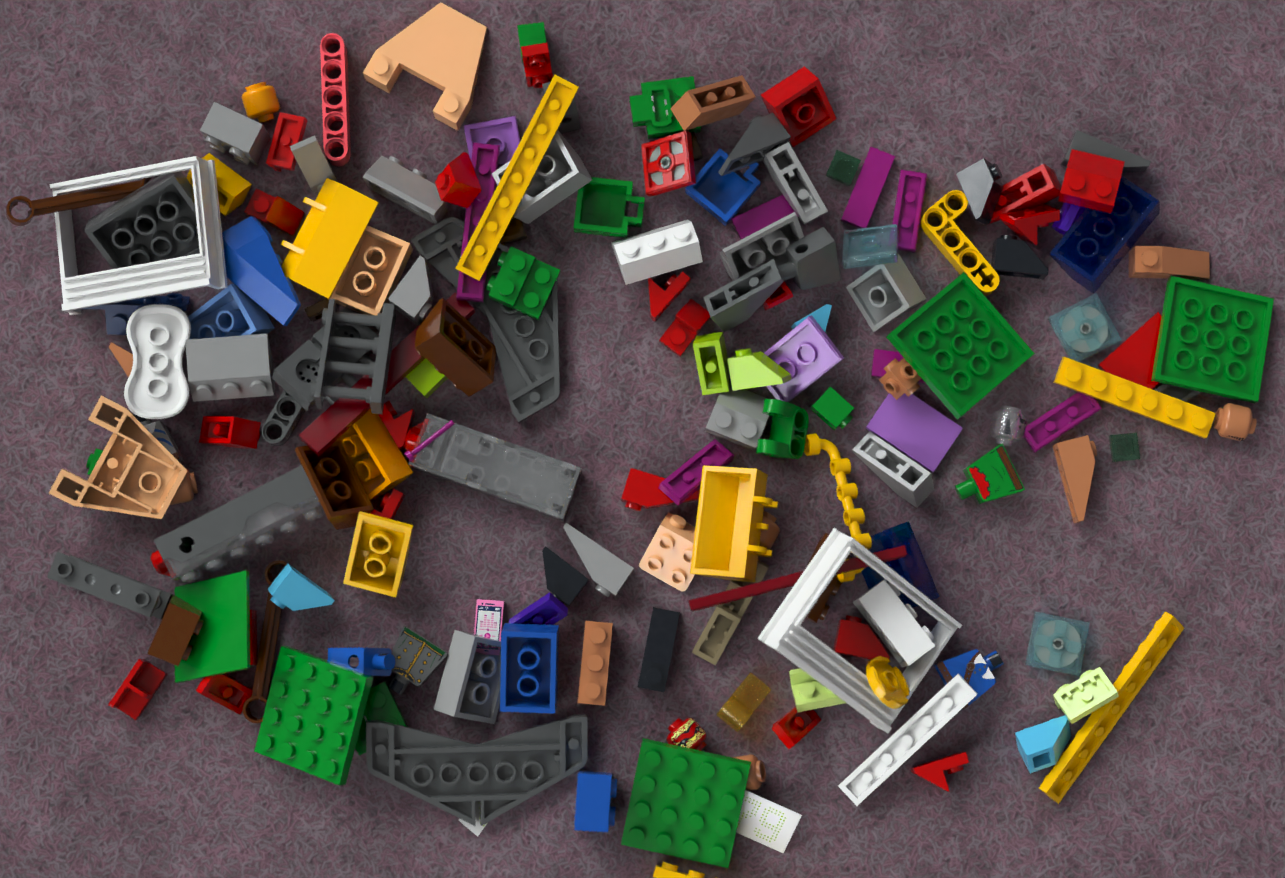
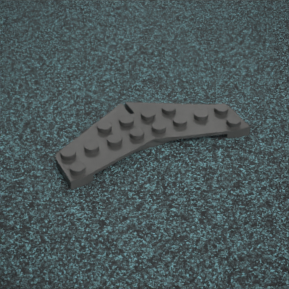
[411,217,560,423]
[366,714,587,826]

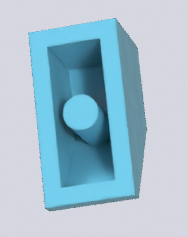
[268,563,335,611]

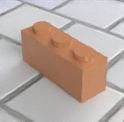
[671,75,756,131]
[578,621,613,706]

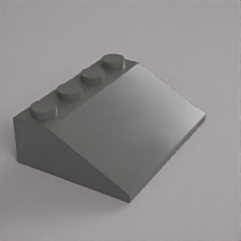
[85,171,200,269]

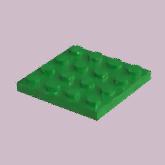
[886,272,1035,420]
[1151,276,1274,403]
[254,646,373,785]
[621,738,751,868]

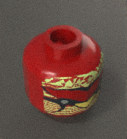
[666,717,707,750]

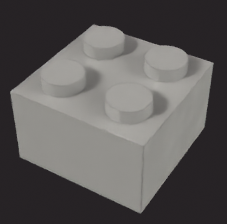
[200,102,271,165]

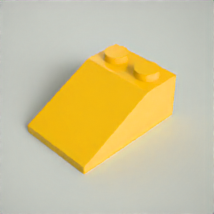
[343,511,413,598]

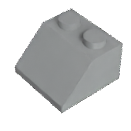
[846,254,926,332]
[388,256,435,326]
[705,383,769,451]

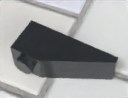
[638,607,680,693]

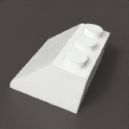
[611,220,703,285]
[853,579,935,667]

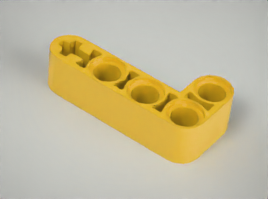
[920,190,999,296]

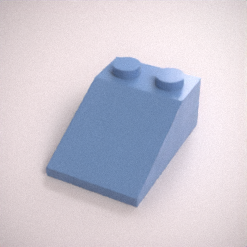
[188,284,275,339]

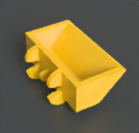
[280,178,379,299]
[690,465,778,582]

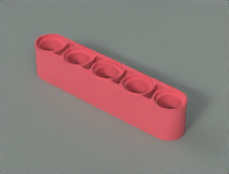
[320,33,351,167]

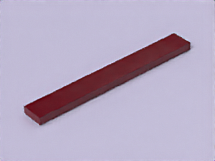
[299,292,475,456]
[688,545,907,612]

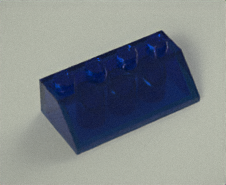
[1050,176,1160,294]

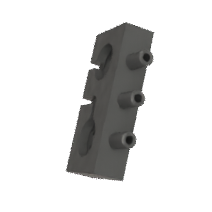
[272,306,379,411]

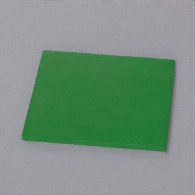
[175,571,250,683]

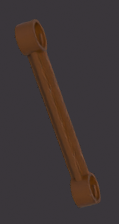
[6,175,160,226]
[243,560,287,723]

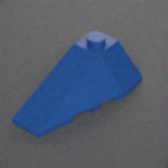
[222,216,301,326]

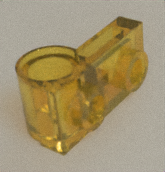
[716,672,772,732]

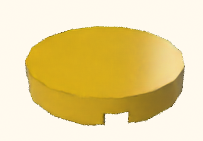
[866,656,909,709]

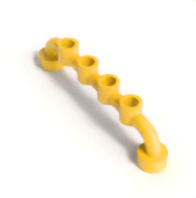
[804,433,872,582]

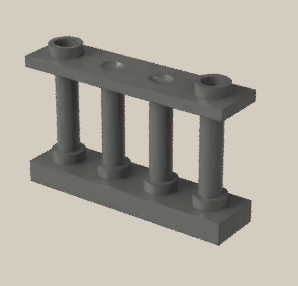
[311,298,396,414]
[47,552,173,619]

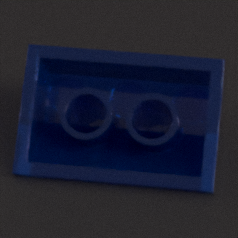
[855,521,940,608]

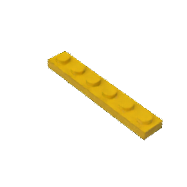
[1053,357,1216,439]

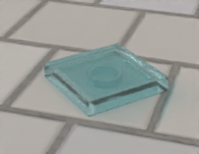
[842,224,899,269]

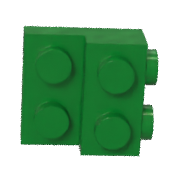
[486,247,561,320]

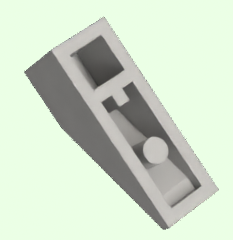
[290,135,338,193]
[763,142,828,225]
[852,431,934,508]
[563,523,634,597]

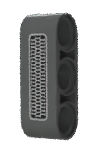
[262,390,305,446]

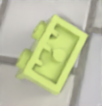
[1053,667,1119,724]
[789,668,846,713]

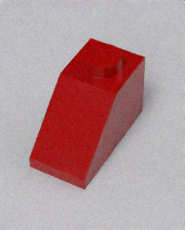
[435,152,482,208]
[199,416,261,449]
[833,615,890,660]

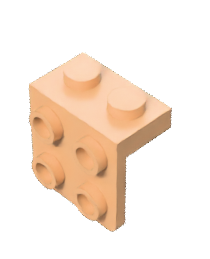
[639,512,695,591]

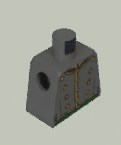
[388,626,448,695]

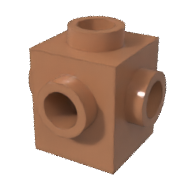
[879,358,922,400]

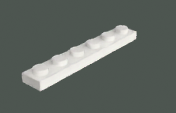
[838,673,978,806]

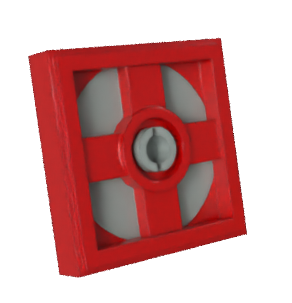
[641,131,696,197]

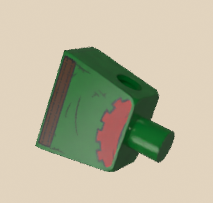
[955,444,1025,504]

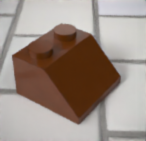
[147,595,204,666]

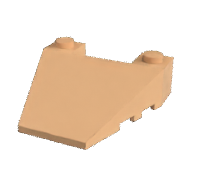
[363,2,487,131]
[49,396,188,519]

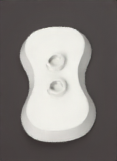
[124,304,191,419]

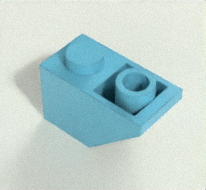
[1015,715,1071,773]

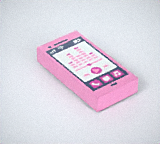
[474,599,504,656]

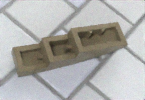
[692,560,769,665]

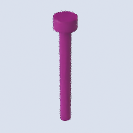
[404,420,454,462]

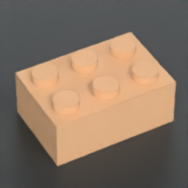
[330,225,413,315]

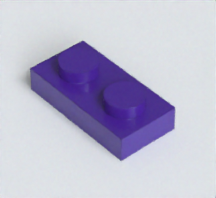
[509,592,568,625]

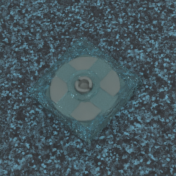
[1048,293,1121,362]
[1025,612,1090,676]

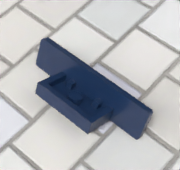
[82,293,190,335]

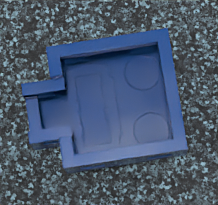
[685,148,761,226]

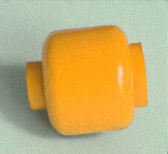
[242,82,280,123]

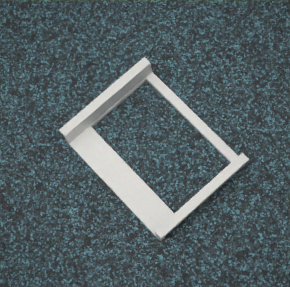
[50,156,228,315]
[758,528,962,733]

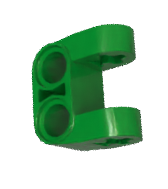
[756,399,809,459]

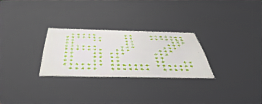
[736,790,802,853]

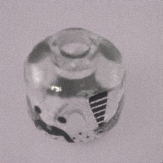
[989,406,1027,447]

